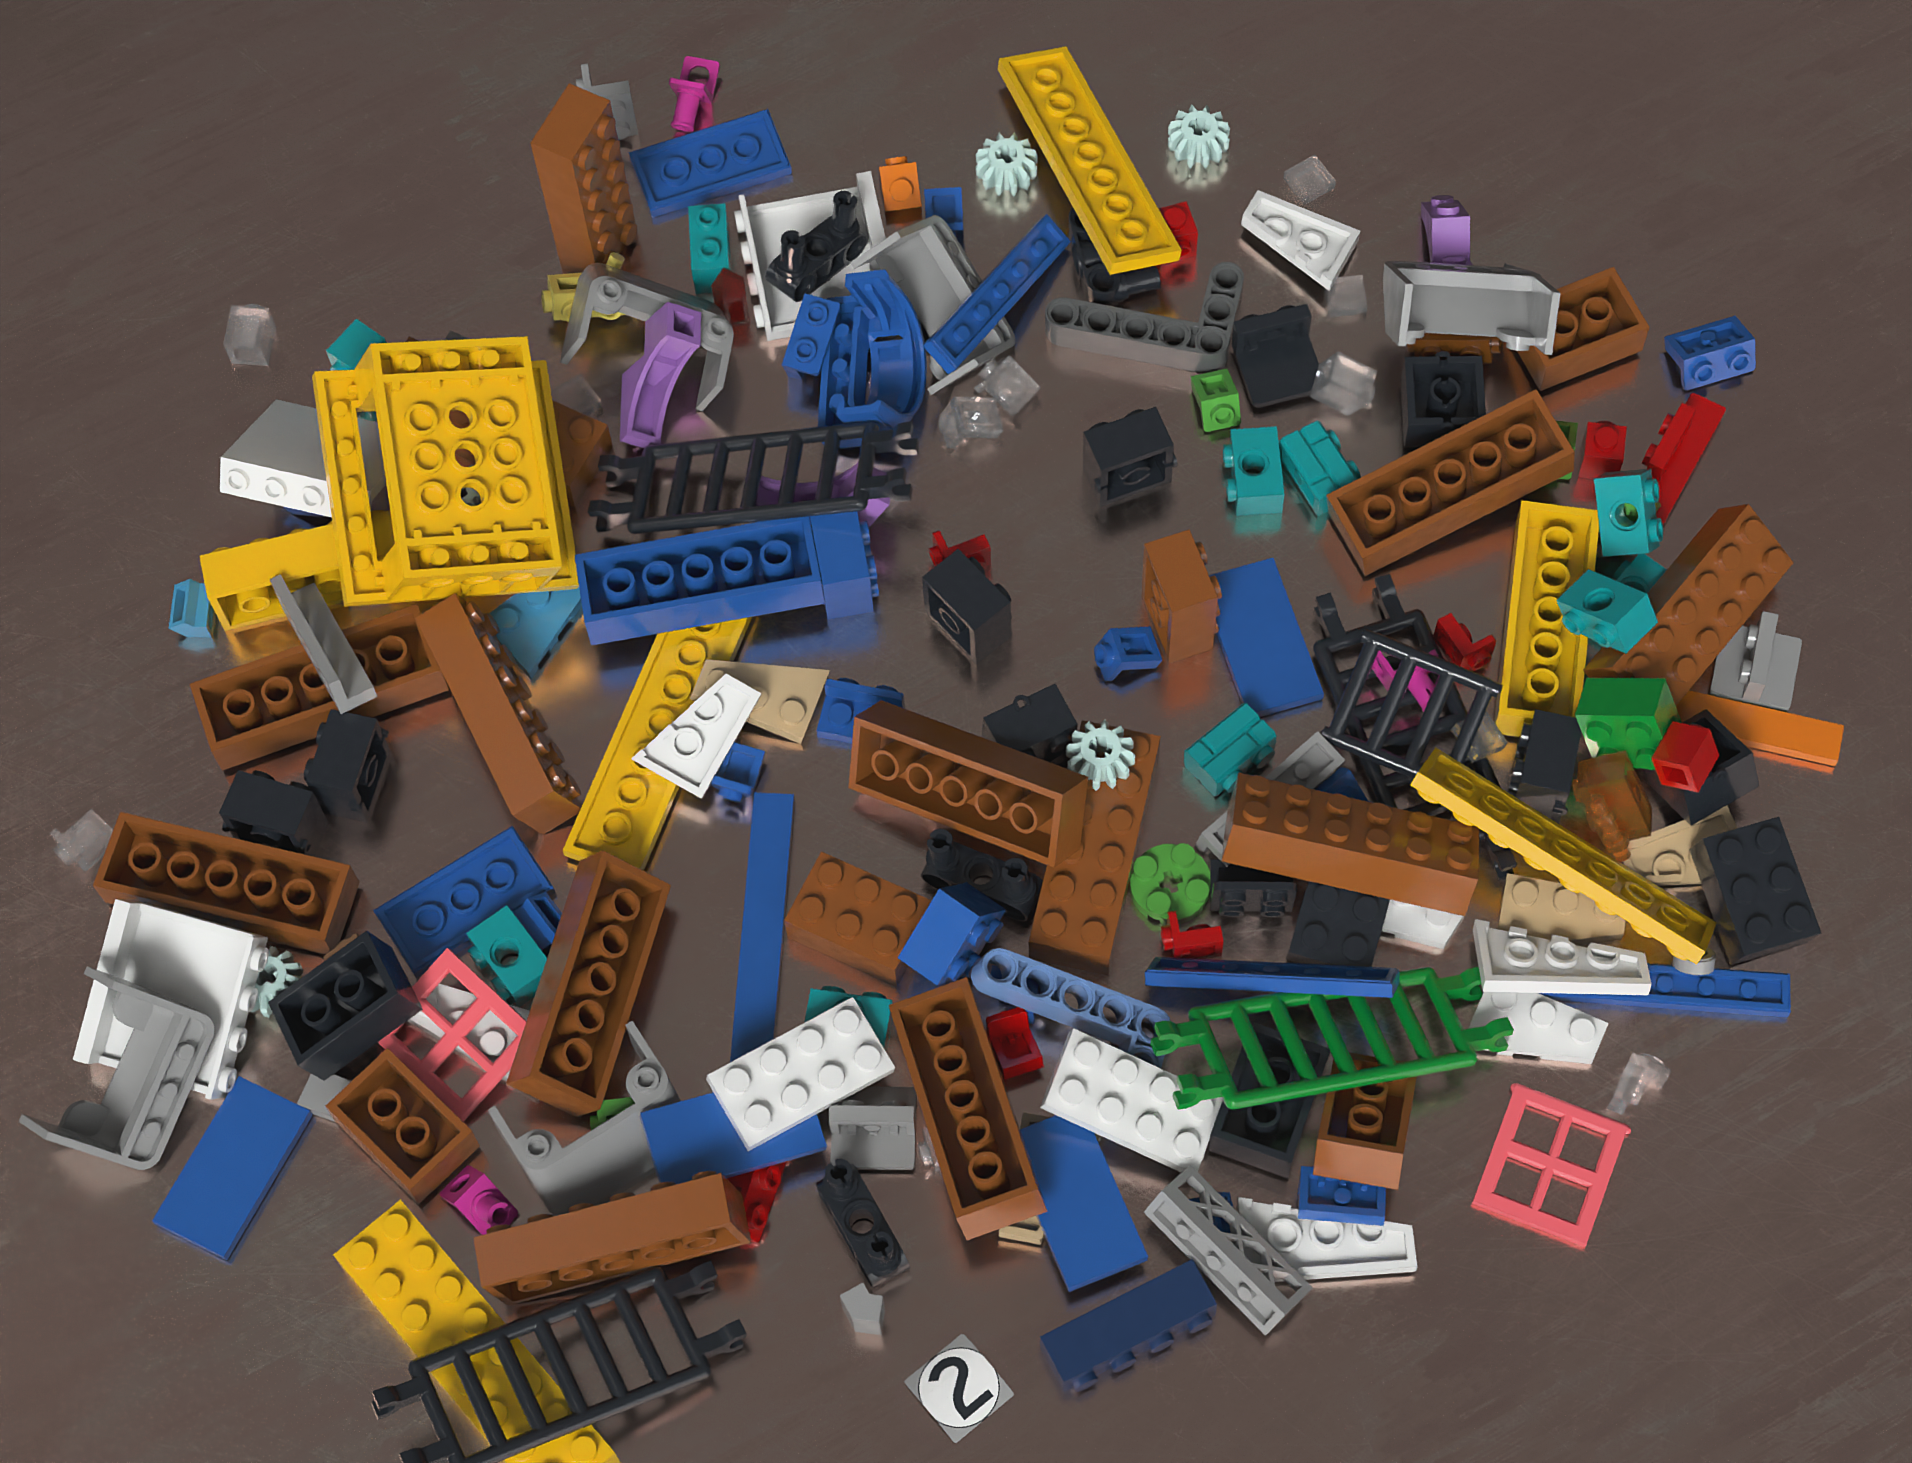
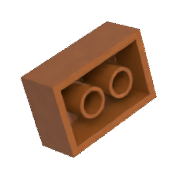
[1517,267,1650,391]
[1141,529,1222,664]
[784,851,931,987]
[325,1048,480,1205]
[1313,1052,1417,1190]

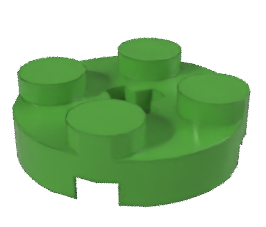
[1130,843,1210,925]

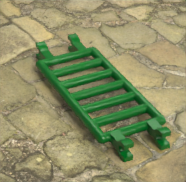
[1150,966,1514,1110]

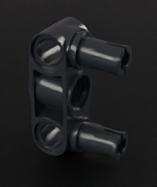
[765,191,867,302]
[1068,207,1161,307]
[921,829,1043,921]
[815,1159,911,1289]

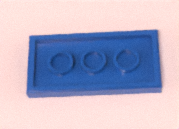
[628,109,792,218]
[1209,558,1324,717]
[373,826,556,978]
[152,1076,313,1260]
[639,1092,827,1184]
[1020,1115,1148,1292]

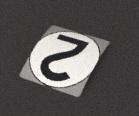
[904,1334,1014,1443]

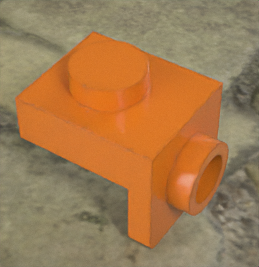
[878,156,922,212]

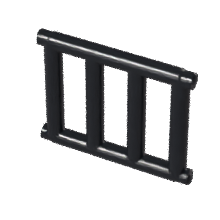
[1320,629,1503,779]

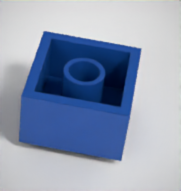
[810,512,879,620]
[897,882,1006,986]

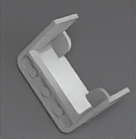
[850,215,1015,395]
[1383,261,1560,355]
[560,263,734,411]
[19,966,214,1170]
[488,1021,681,1216]

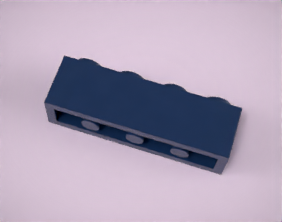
[1040,1259,1217,1392]

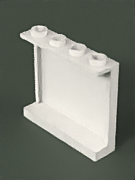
[734,171,886,341]
[220,399,386,517]
[73,899,269,1100]

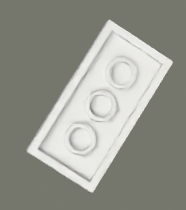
[706,997,895,1151]
[1040,1028,1223,1173]

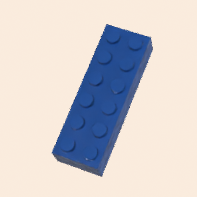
[574,517,825,646]

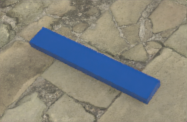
[923,214,1071,374]
[1145,957,1400,998]
[1539,963,1791,1018]

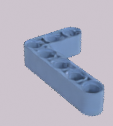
[971,948,1171,1068]

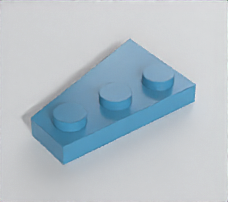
[489,587,582,679]

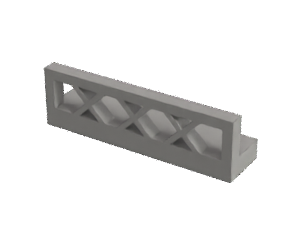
[270,574,377,714]
[1194,731,1345,867]
[1144,1165,1313,1336]

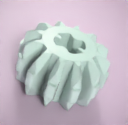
[1168,105,1230,169]
[976,132,1038,197]
[1066,719,1135,791]
[251,946,304,1018]

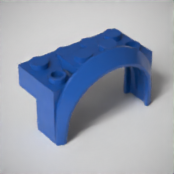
[818,269,927,448]

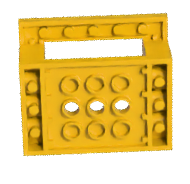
[312,336,579,607]

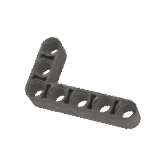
[1045,262,1244,374]

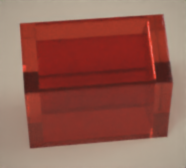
[711,268,750,324]

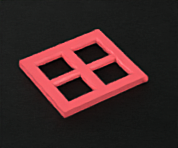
[378,948,527,1122]
[1472,1083,1631,1247]

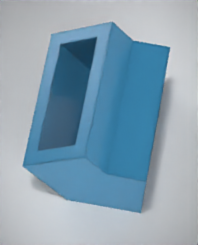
[169,579,215,638]

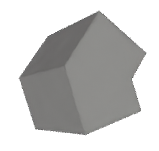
[840,1283,885,1335]

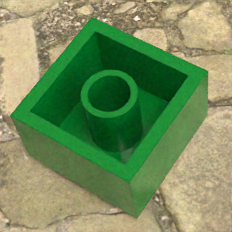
[1575,678,1682,770]

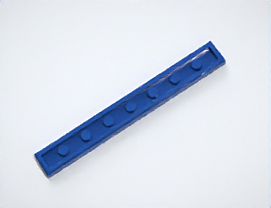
[730,792,795,1062]

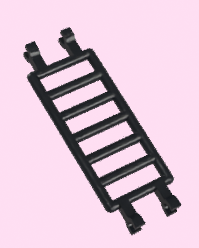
[588,421,919,534]
[1313,573,1517,881]
[371,1260,747,1463]

